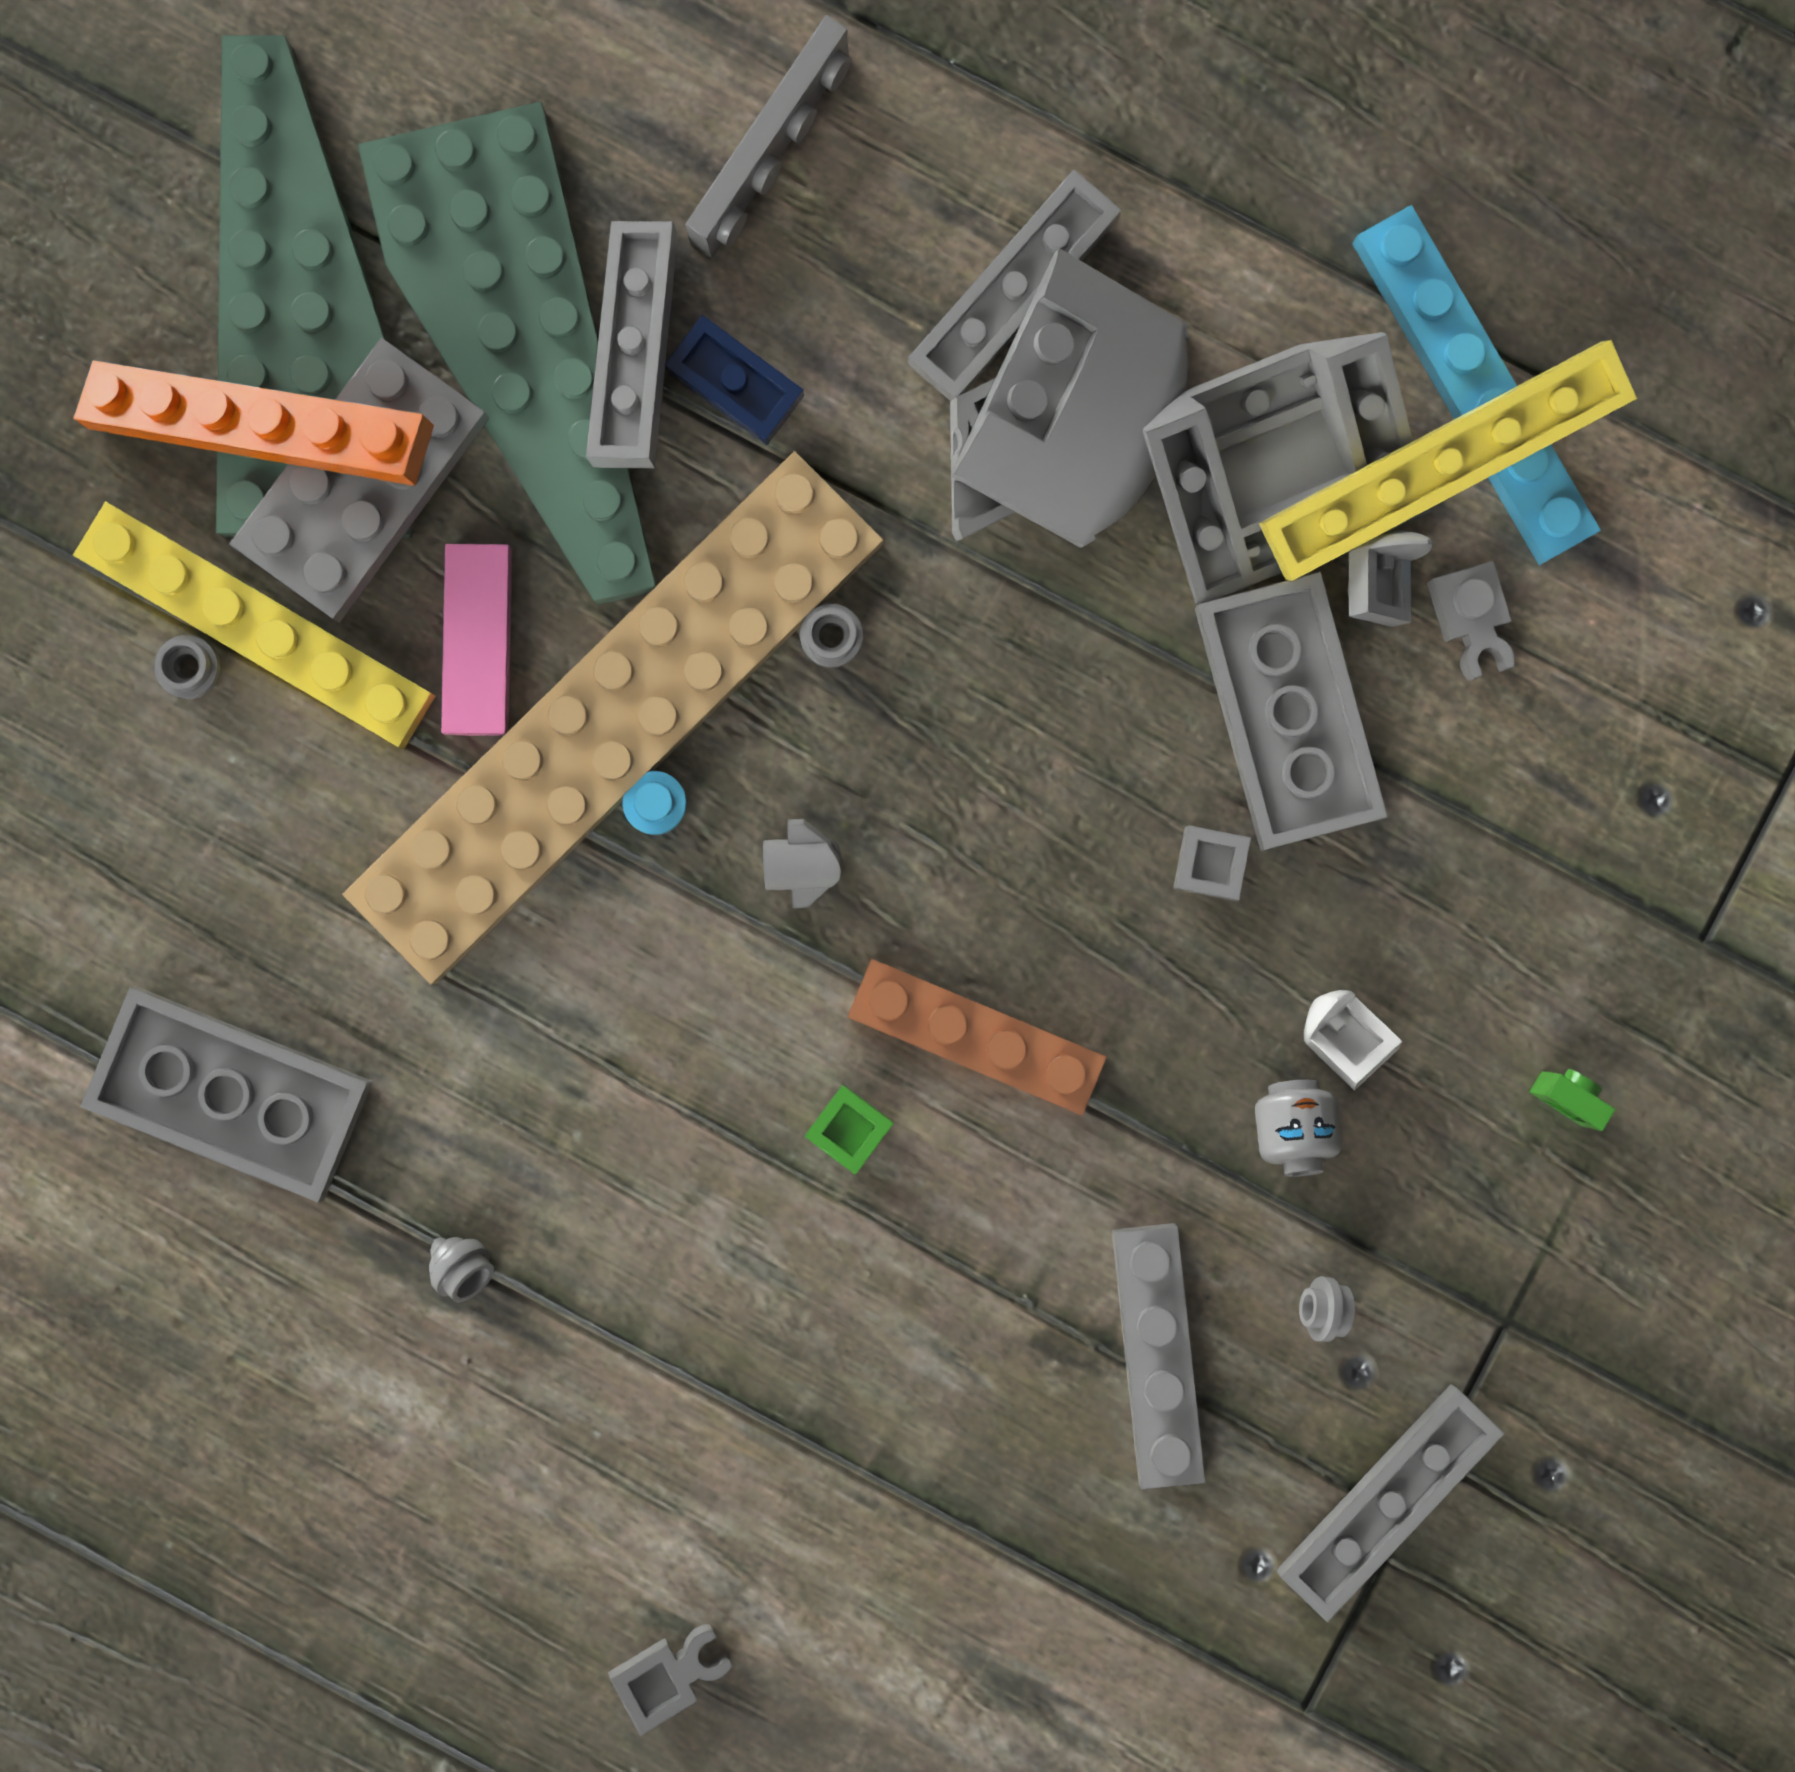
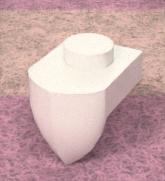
[1304,990,1402,1091]

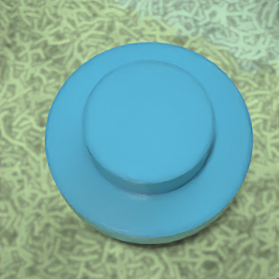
[622,771,687,835]

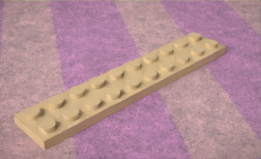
[342,451,884,985]

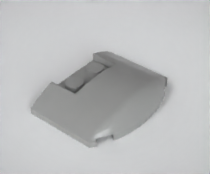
[950,248,1189,548]

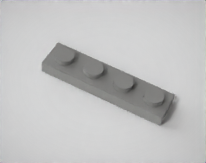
[685,15,852,259]
[908,169,1122,401]
[586,221,678,468]
[1111,1223,1205,1490]
[1276,1384,1505,1622]

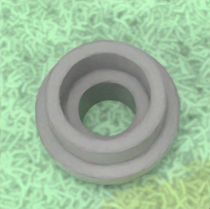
[800,604,863,668]
[154,635,220,699]
[1299,1276,1355,1342]

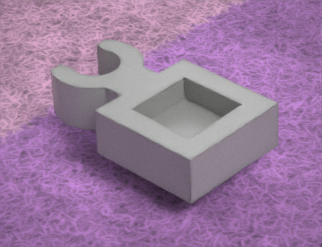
[1427,561,1514,681]
[608,1624,732,1736]

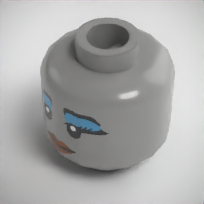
[1255,1080,1343,1177]

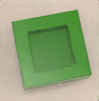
[1529,1069,1616,1131]
[804,1084,894,1175]

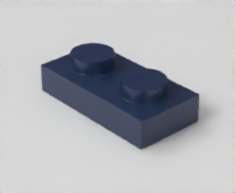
[665,315,804,446]

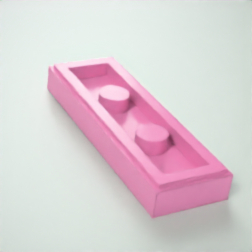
[441,544,512,736]

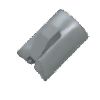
[763,819,841,908]

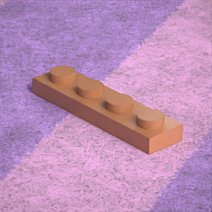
[847,959,1107,1116]

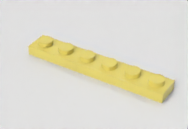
[1259,340,1637,581]
[73,501,436,750]

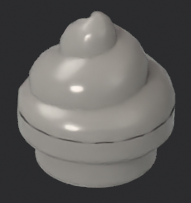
[429,1237,494,1303]

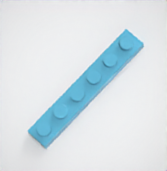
[1352,205,1601,566]

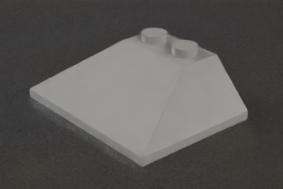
[1142,332,1430,605]

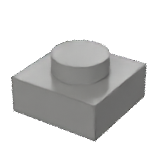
[1173,825,1251,901]

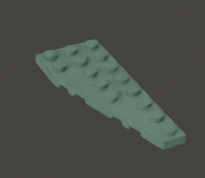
[216,35,412,538]
[358,101,657,605]

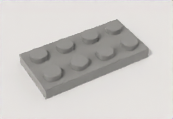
[229,338,489,623]
[1194,572,1388,851]
[80,987,373,1202]

